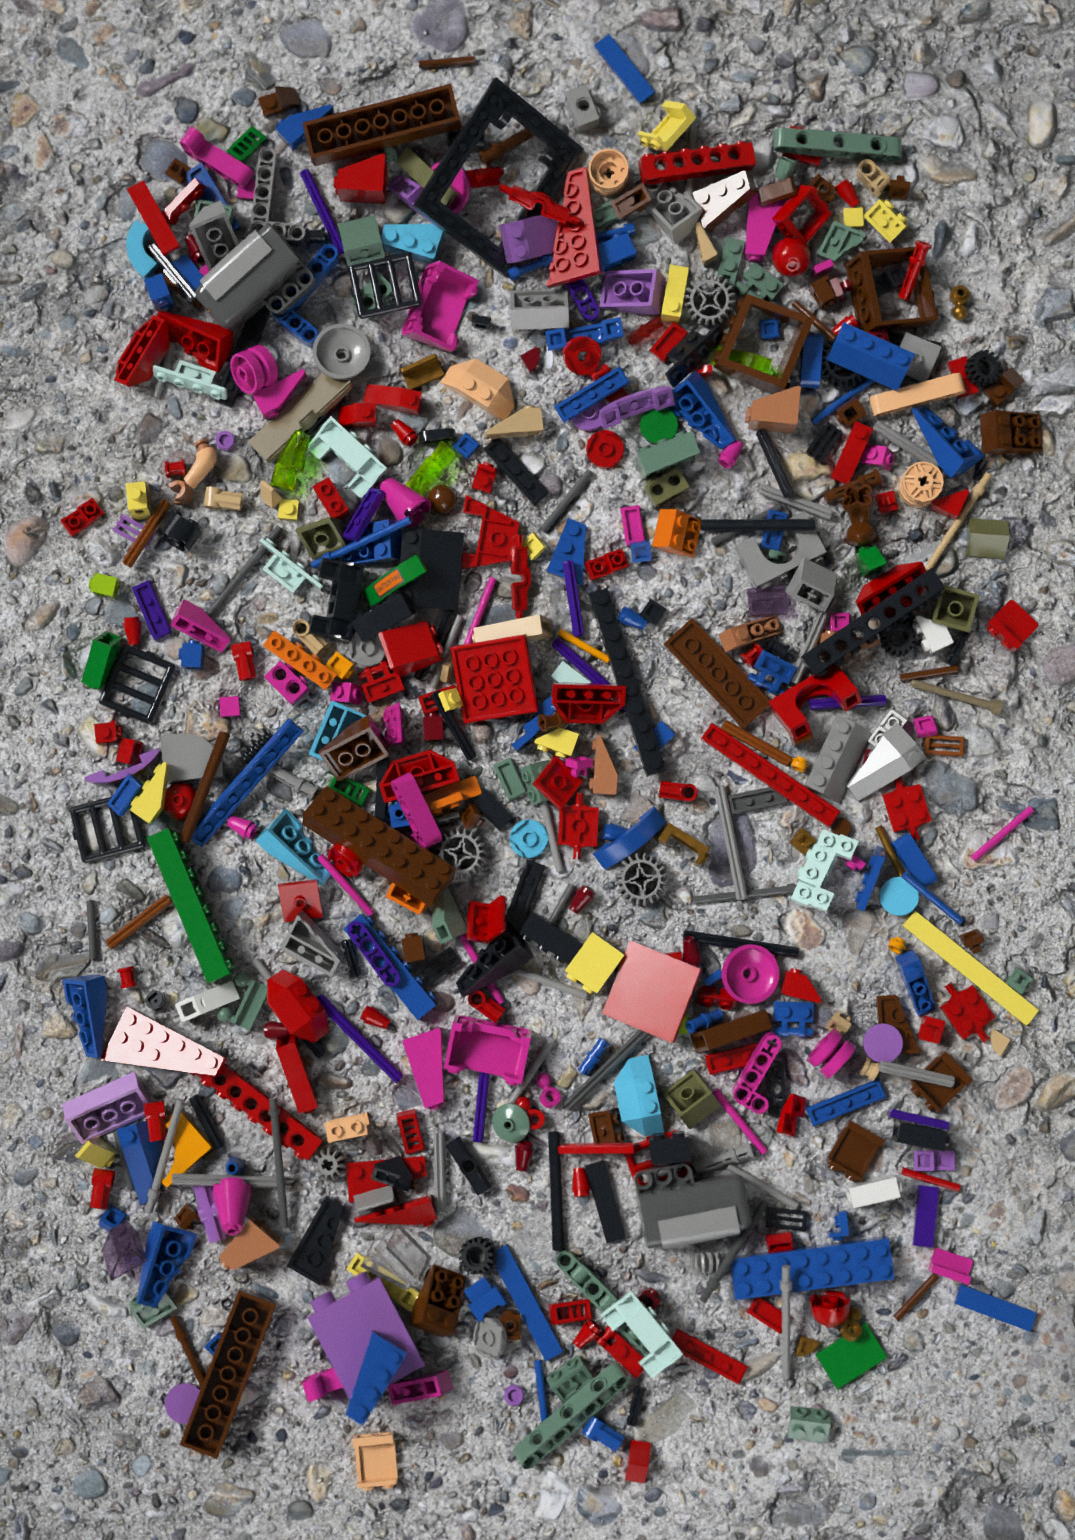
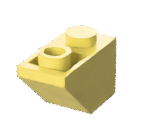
[534,728,579,759]

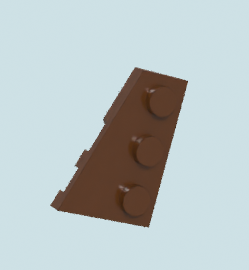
[876,995,921,1054]

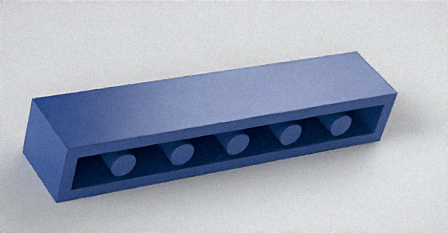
[343,914,437,1020]

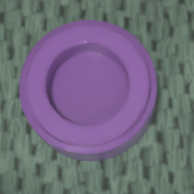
[216,431,236,451]
[504,1384,524,1406]

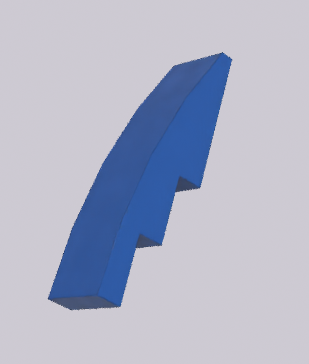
[512,696,557,752]

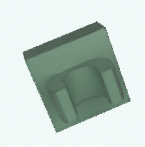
[1005,967,1033,995]

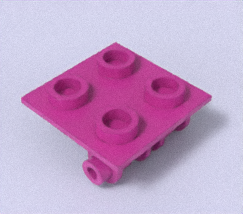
[383,702,405,746]

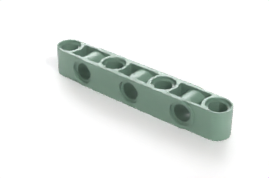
[773,128,902,162]
[556,1249,649,1355]
[513,1363,630,1469]

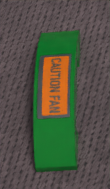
[362,554,428,609]

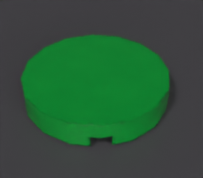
[640,408,678,445]

